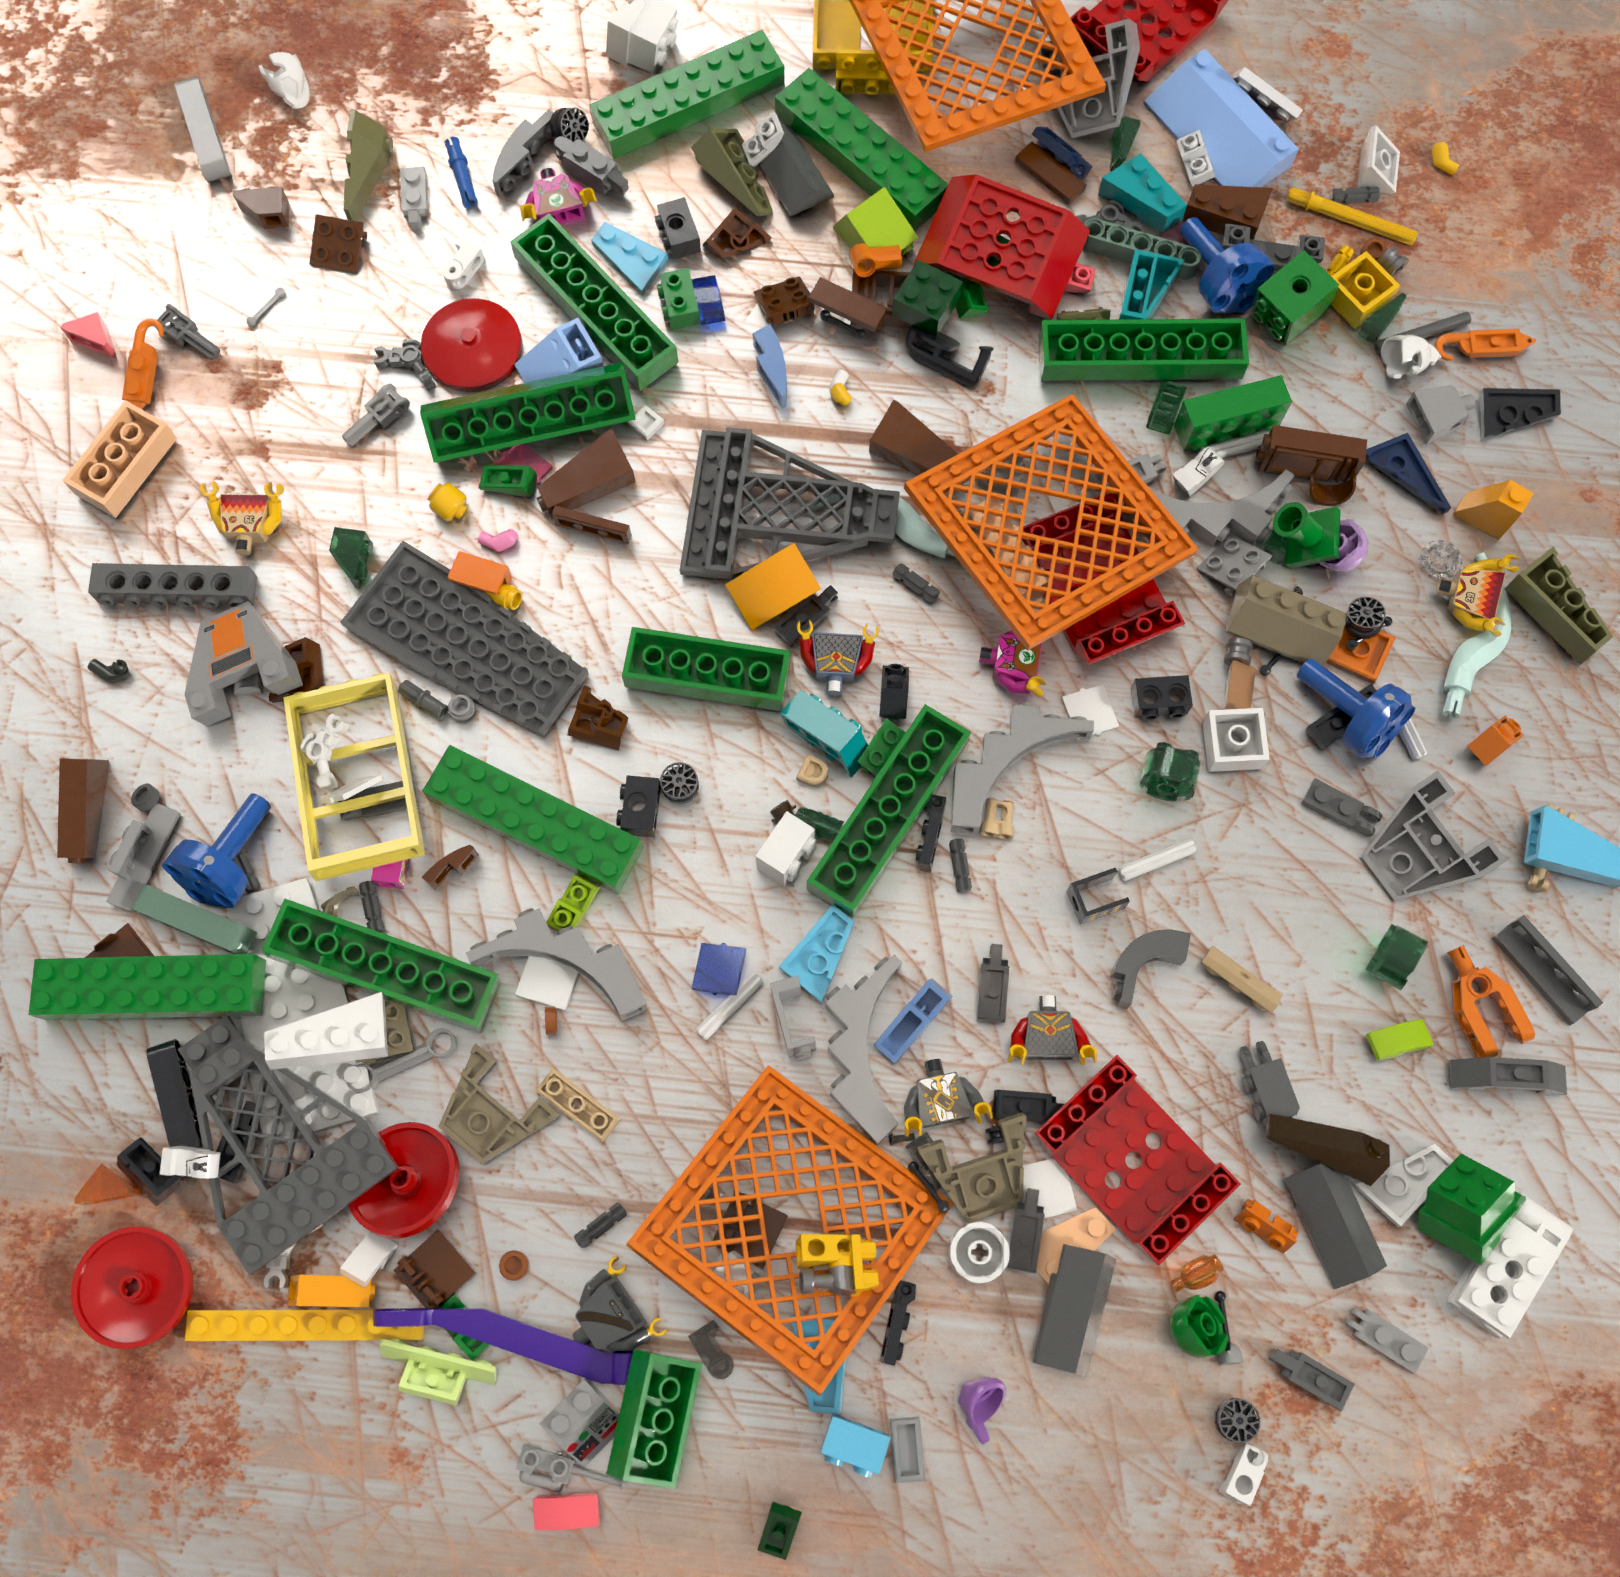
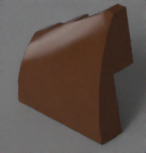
[702,207,772,259]
[269,637,323,703]
[567,685,629,750]

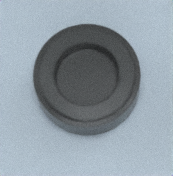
[131,783,160,812]

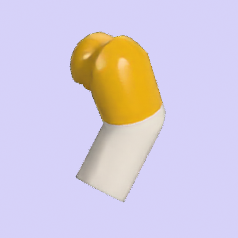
[829,369,851,406]

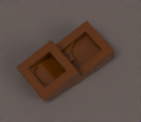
[421,845,479,890]

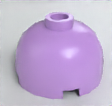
[1320,519,1368,573]

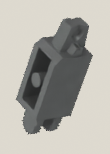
[554,136,629,195]
[1239,1041,1300,1126]

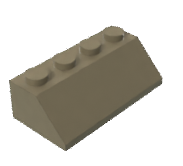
[1226,575,1347,666]

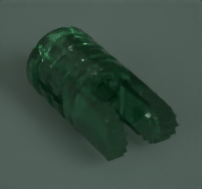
[794,807,845,842]

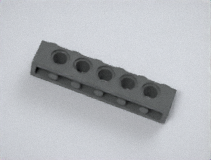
[88,563,257,608]

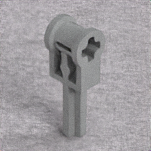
[342,383,410,446]

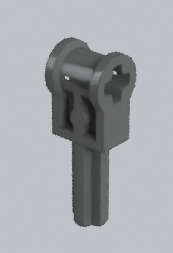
[155,303,220,360]

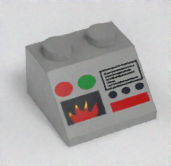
[539,1379,619,1467]

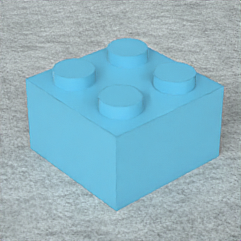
[821,1414,891,1478]

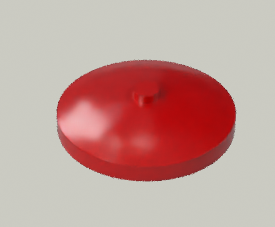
[421,298,523,392]
[348,1122,459,1239]
[71,1226,193,1349]

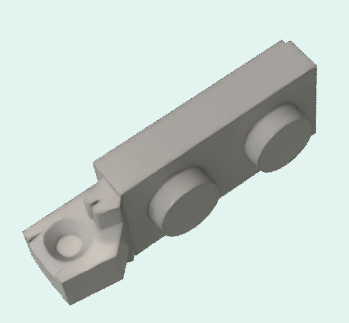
[400,166,428,231]

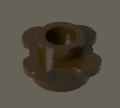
[770,800,797,822]

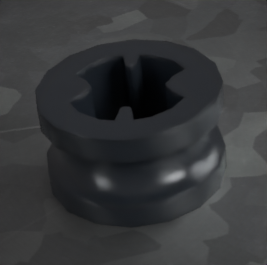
[985,1126,1004,1145]

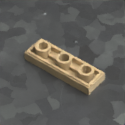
[1202,946,1282,1013]
[535,1068,621,1142]

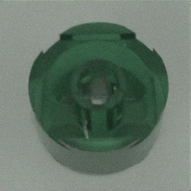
[1140,742,1201,801]
[1365,924,1429,991]

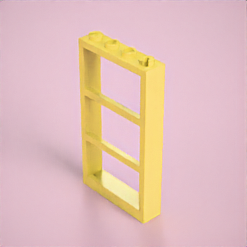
[283,673,425,881]

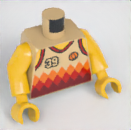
[200,481,284,555]
[1436,554,1520,637]

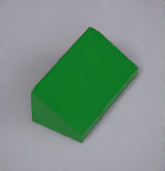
[949,273,989,318]

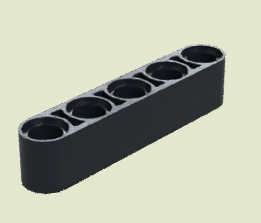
[147,1039,203,1181]

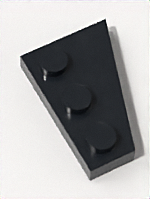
[1480,388,1561,440]

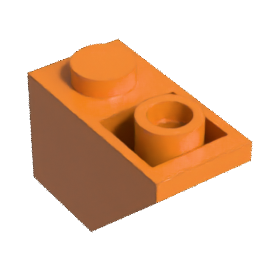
[1467,715,1524,766]

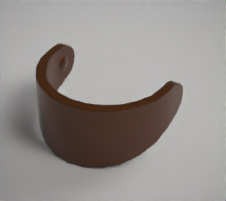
[1310,474,1357,506]

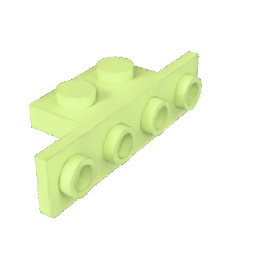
[379,1339,497,1406]

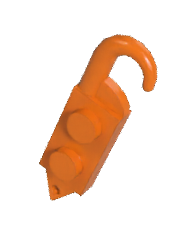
[122,318,164,409]
[1435,329,1537,361]

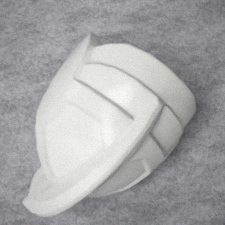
[259,52,310,109]
[1381,335,1442,379]

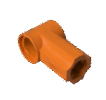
[849,243,902,277]

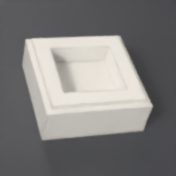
[628,405,665,441]

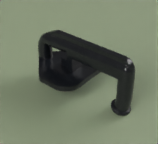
[906,325,994,387]

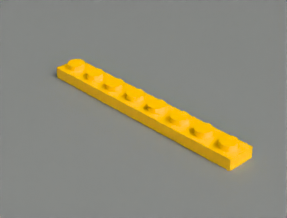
[185,1310,424,1341]

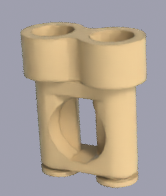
[980,797,1014,840]

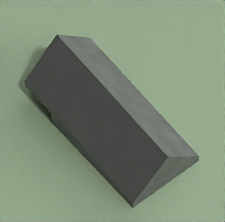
[758,123,834,216]
[1284,1163,1387,1289]
[1033,1244,1117,1377]

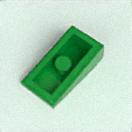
[479,465,537,497]

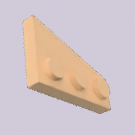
[1036,1207,1116,1286]

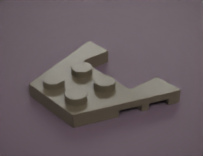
[438,1043,560,1165]
[916,1112,1026,1223]

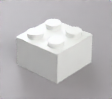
[1202,708,1270,772]
[756,811,816,887]

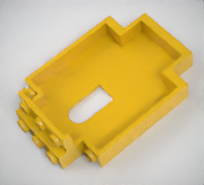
[812,0,933,95]

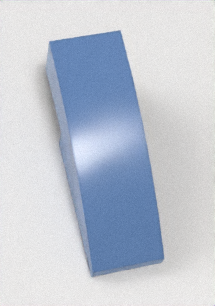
[753,324,787,408]
[874,978,953,1063]

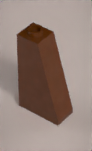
[869,399,958,476]
[536,429,636,519]
[57,758,109,863]

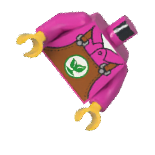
[520,168,597,225]
[979,630,1046,697]

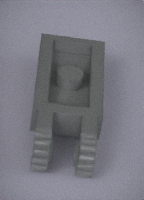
[1301,778,1383,836]
[338,780,418,820]

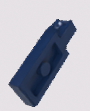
[1031,127,1093,179]

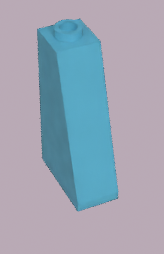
[1524,806,1620,888]

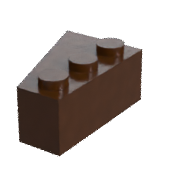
[1182,184,1273,240]

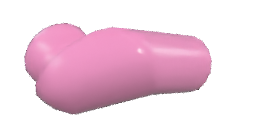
[478,529,518,552]

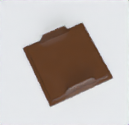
[84,923,154,958]

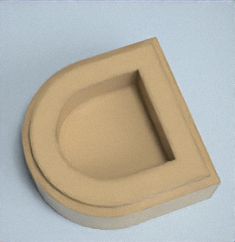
[796,754,828,786]

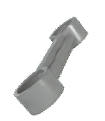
[347,1028,457,1093]

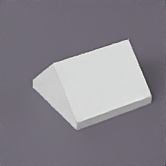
[1357,125,1400,194]

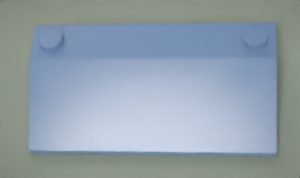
[1143,49,1299,187]

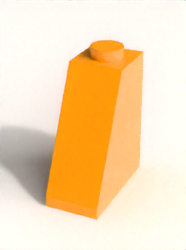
[1453,480,1534,540]
[287,1275,375,1307]

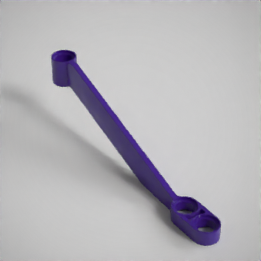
[373,1308,633,1385]

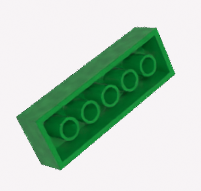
[622,627,791,711]

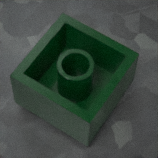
[892,260,963,337]

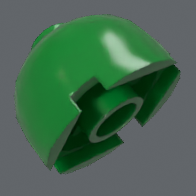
[1170,1295,1228,1358]

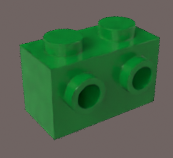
[656,268,700,330]

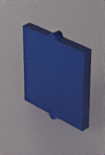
[692,943,746,995]

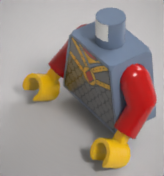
[797,620,880,696]

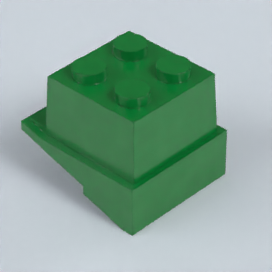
[1418,1154,1526,1265]

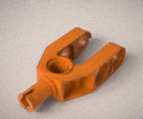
[1447,945,1535,1058]

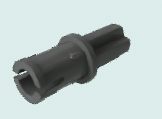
[398,680,448,720]

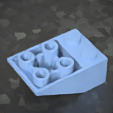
[514,318,603,383]

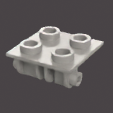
[1197,534,1272,596]

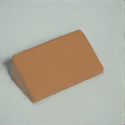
[1223,660,1256,710]

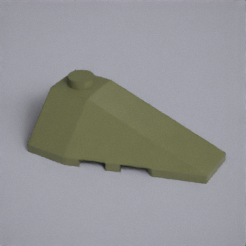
[343,110,393,221]
[691,129,773,216]

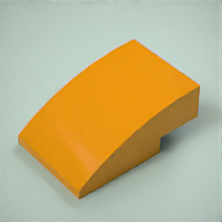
[725,543,821,630]

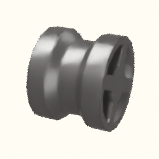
[1377,246,1409,277]
[1224,638,1253,666]

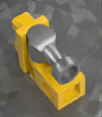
[795,1234,879,1296]

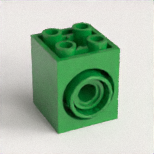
[1252,250,1339,345]

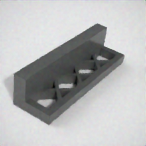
[1492,915,1603,1025]

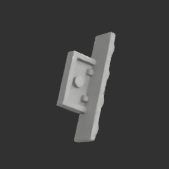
[106,803,180,911]

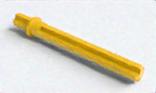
[1286,187,1418,245]

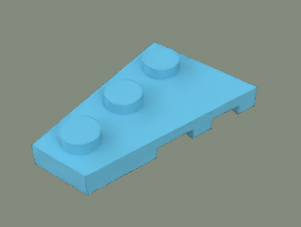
[591,221,668,296]
[779,904,854,1004]
[790,1315,846,1415]

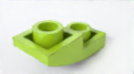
[546,874,600,931]
[1366,1019,1434,1061]

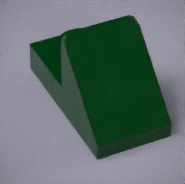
[757,1502,802,1560]

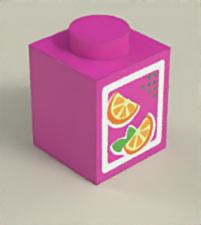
[371,859,409,889]

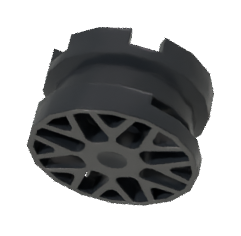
[550,107,589,142]
[1345,597,1386,639]
[660,762,699,804]
[1214,1398,1261,1443]

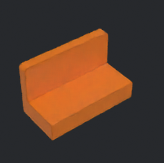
[448,551,512,595]

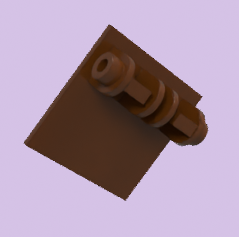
[309,214,367,273]
[753,276,815,326]
[712,1192,788,1269]
[393,1229,476,1309]

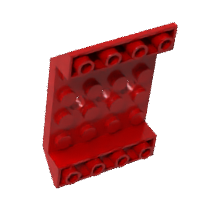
[1070,0,1229,82]
[913,174,1090,320]
[1022,492,1185,665]
[1035,1055,1241,1266]

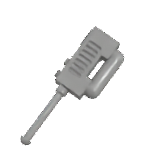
[516,1444,626,1493]

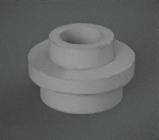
[448,694,475,721]

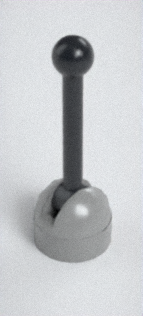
[1214,1291,1243,1365]

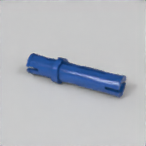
[444,137,478,208]

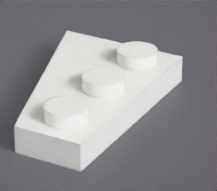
[1231,67,1303,121]
[1353,1144,1453,1228]

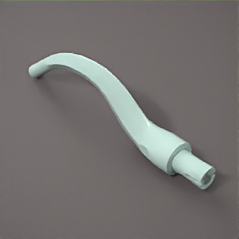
[801,494,956,559]
[1442,552,1512,719]

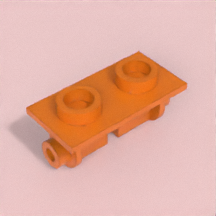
[1234,1199,1298,1254]

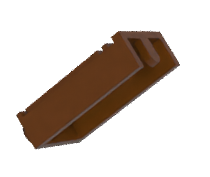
[850,268,911,328]
[1256,425,1367,483]

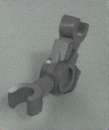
[1076,200,1143,232]
[374,339,436,390]

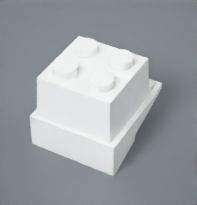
[606,0,679,74]

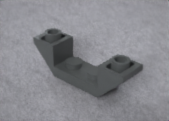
[1222,224,1325,271]
[1450,1057,1567,1095]

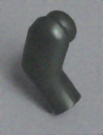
[87,659,128,681]

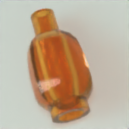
[1170,1254,1224,1292]

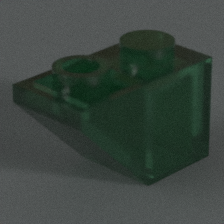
[329,527,373,589]

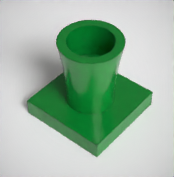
[1273,502,1341,569]

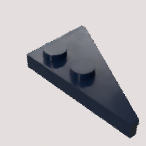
[1365,433,1451,514]

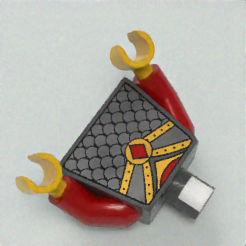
[1007,995,1097,1065]

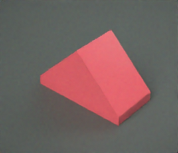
[60,312,116,358]

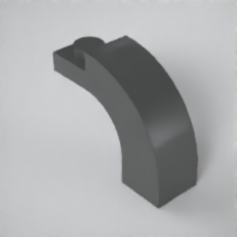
[1110,929,1191,1009]

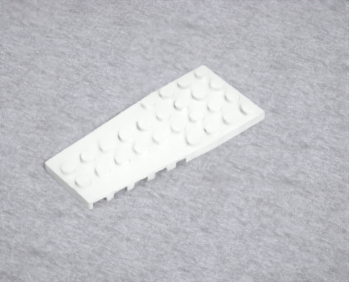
[226,878,379,1147]

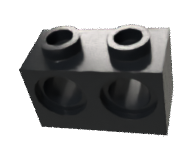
[1131,675,1193,720]

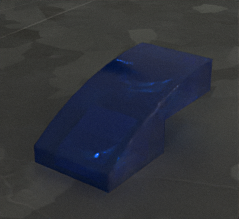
[692,275,726,326]

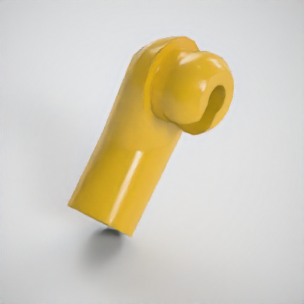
[1432,142,1460,176]

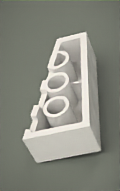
[264,992,388,1070]

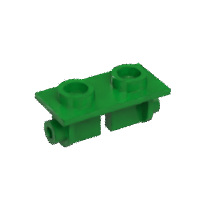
[857,718,906,776]

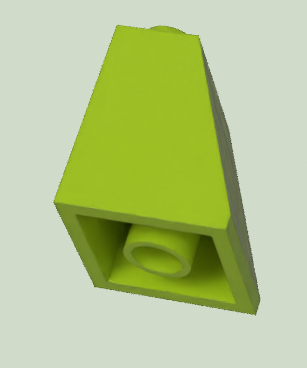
[833,187,919,256]

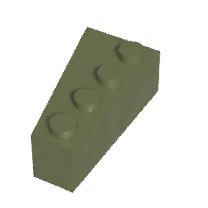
[1505,546,1613,665]

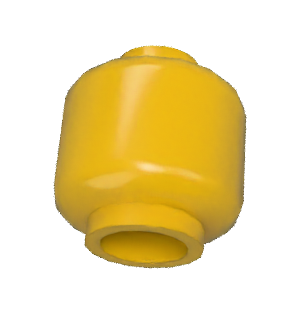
[428,483,468,522]

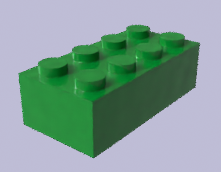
[1174,375,1292,452]
[606,1349,702,1489]

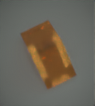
[74,1163,143,1205]

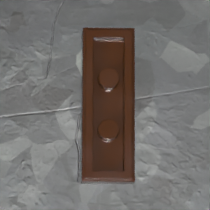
[1015,141,1087,204]
[808,277,887,332]
[552,506,632,544]

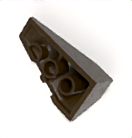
[1266,1114,1390,1186]

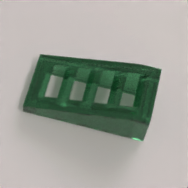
[1110,116,1141,172]
[1358,292,1407,344]
[1146,380,1187,435]
[1262,503,1288,564]

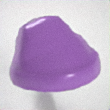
[958,1377,1006,1444]

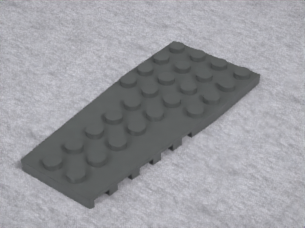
[340,541,589,736]

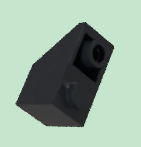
[879,664,909,719]

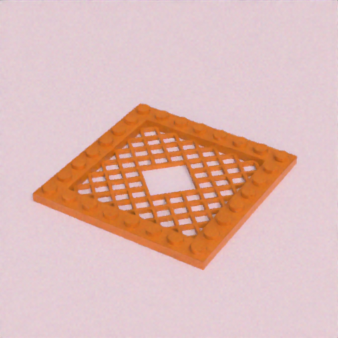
[849,0,1106,152]
[904,394,1198,651]
[626,1065,954,1396]

